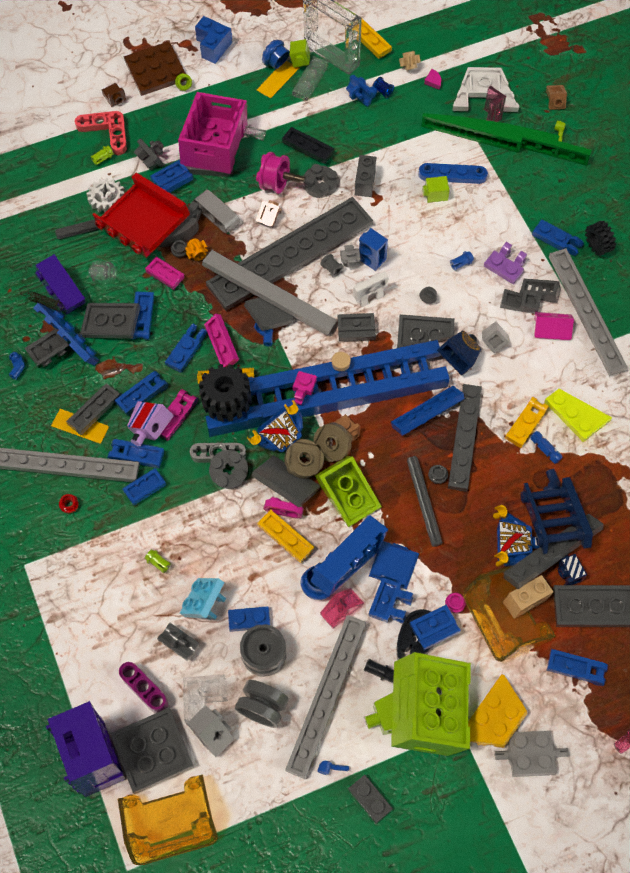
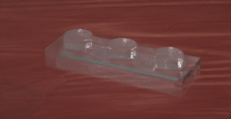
[292,56,328,101]

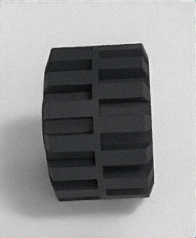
[199,364,252,422]

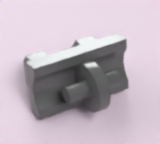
[134,138,165,171]
[157,623,200,661]

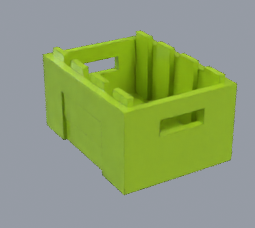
[391,652,471,756]

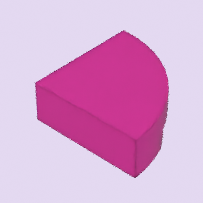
[424,69,441,89]

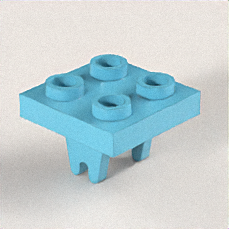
[180,578,226,620]

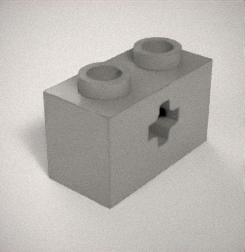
[187,705,234,757]

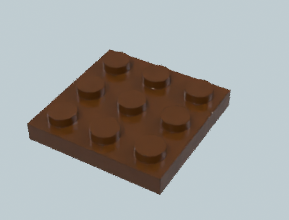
[123,41,186,96]

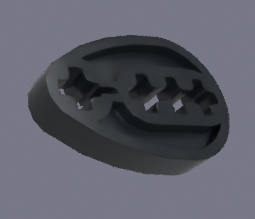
[396,609,435,660]

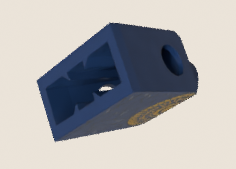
[437,331,481,376]

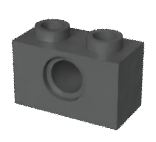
[354,155,377,197]

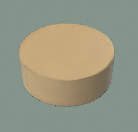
[332,352,351,371]

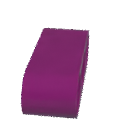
[119,662,168,714]

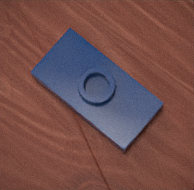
[122,468,166,506]

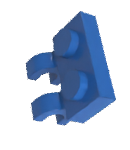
[368,577,413,624]

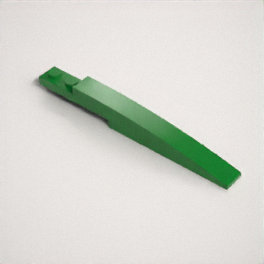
[421,113,592,166]

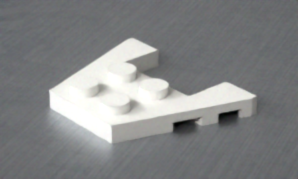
[453,67,519,112]

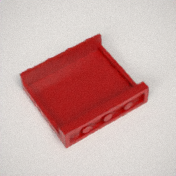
[92,172,190,258]

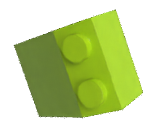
[315,456,381,527]

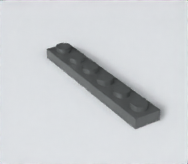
[448,384,482,492]
[504,513,603,589]

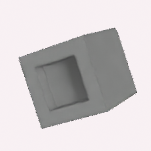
[482,321,509,353]

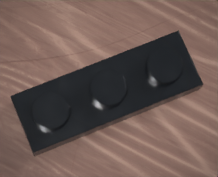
[282,127,335,164]

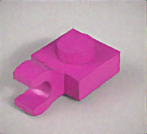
[293,371,317,405]

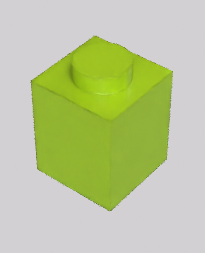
[289,39,310,68]
[422,176,450,203]

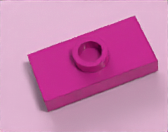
[145,256,185,290]

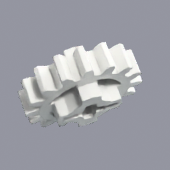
[87,177,125,213]

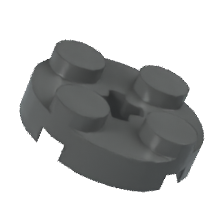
[303,164,338,198]
[209,450,248,489]

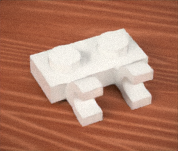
[353,271,389,307]

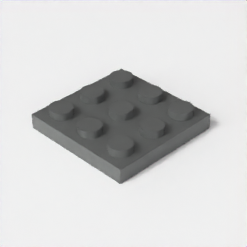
[110,707,194,794]

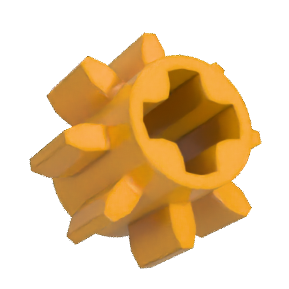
[185,239,208,261]

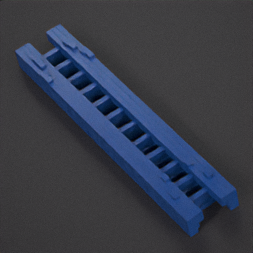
[205,340,450,437]

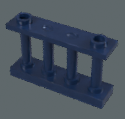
[520,477,593,554]

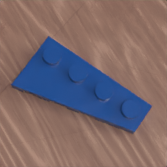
[33,303,99,366]

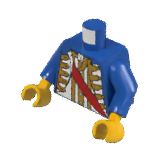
[247,400,303,452]
[493,505,541,567]

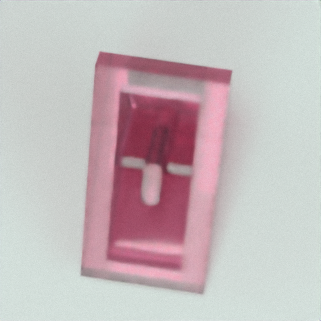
[320,588,364,629]

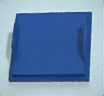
[369,541,419,590]

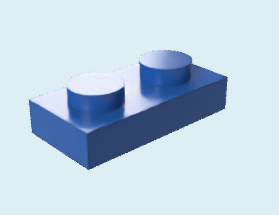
[228,606,270,632]

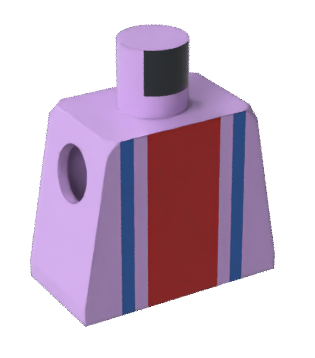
[127,401,174,446]

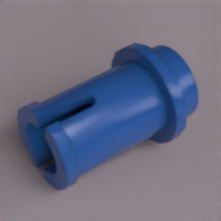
[450,251,474,271]

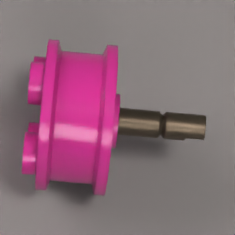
[256,152,306,194]

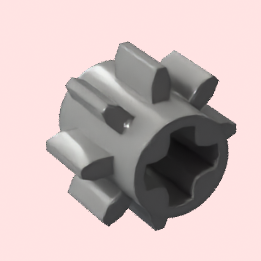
[340,244,360,268]

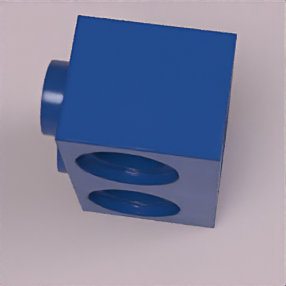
[359,228,388,271]

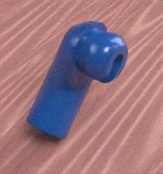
[254,323,273,347]
[9,352,25,380]

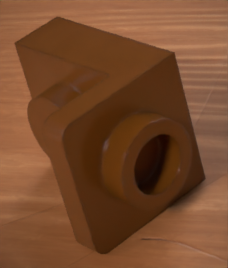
[101,83,126,107]

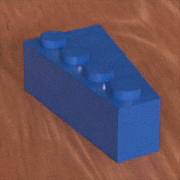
[311,515,388,596]

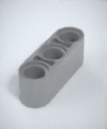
[193,190,240,233]

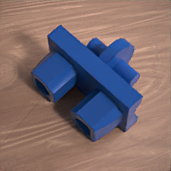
[346,74,377,106]

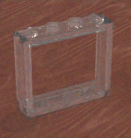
[303,0,362,75]

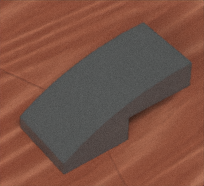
[500,289,542,312]

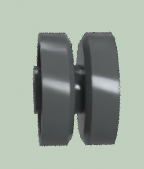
[240,624,286,677]
[235,679,289,728]

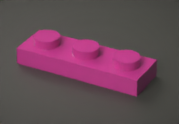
[204,314,239,367]

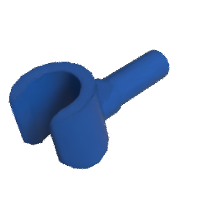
[318,761,349,775]

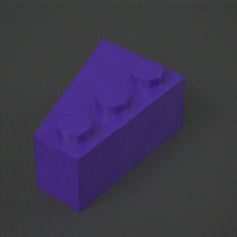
[35,254,85,315]

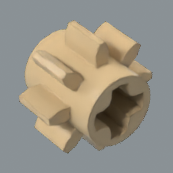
[399,51,421,70]

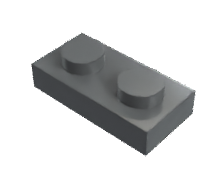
[348,775,393,824]

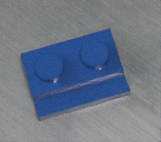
[150,160,193,193]
[410,605,461,650]

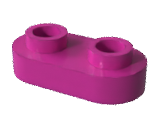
[263,497,304,518]

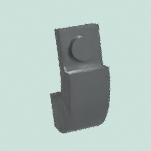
[158,201,201,247]

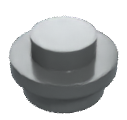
[171,240,187,257]
[419,286,437,304]
[428,465,448,484]

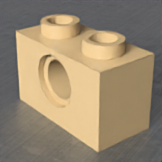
[503,575,553,619]

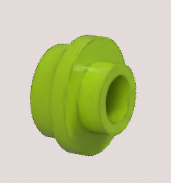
[175,73,192,91]

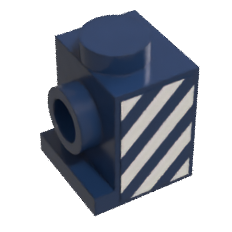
[558,554,587,585]

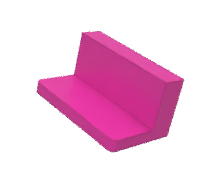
[534,312,574,340]

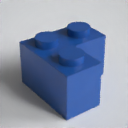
[195,16,233,64]

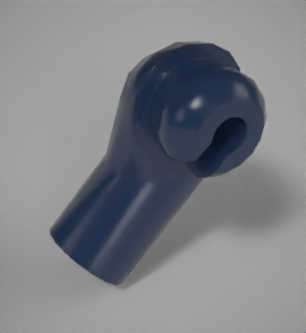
[543,469,561,491]

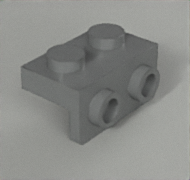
[25,328,69,367]

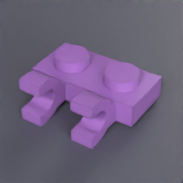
[484,241,527,285]

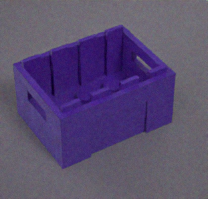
[46,701,126,797]

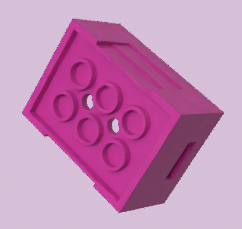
[178,92,248,174]

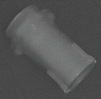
[243,125,266,141]

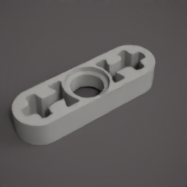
[190,443,246,463]

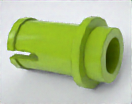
[91,146,114,166]
[145,549,171,573]

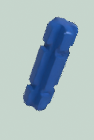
[530,431,563,464]

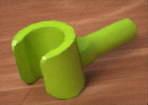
[554,121,565,142]

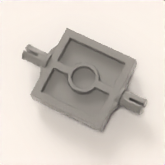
[495,730,569,777]

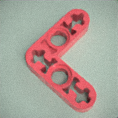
[74,111,127,155]

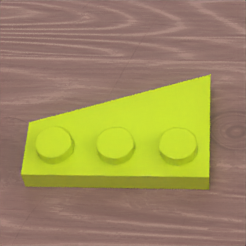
[544,389,612,442]

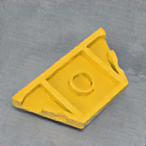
[468,674,527,748]

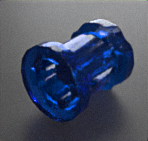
[372,76,395,98]

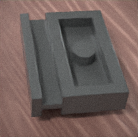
[337,313,376,341]

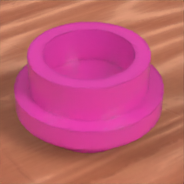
[445,593,466,613]

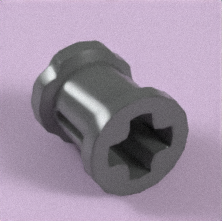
[320,254,344,277]

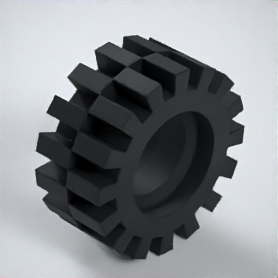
[585,221,616,256]

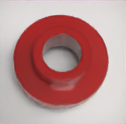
[59,494,79,513]

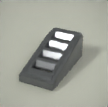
[520,278,561,303]

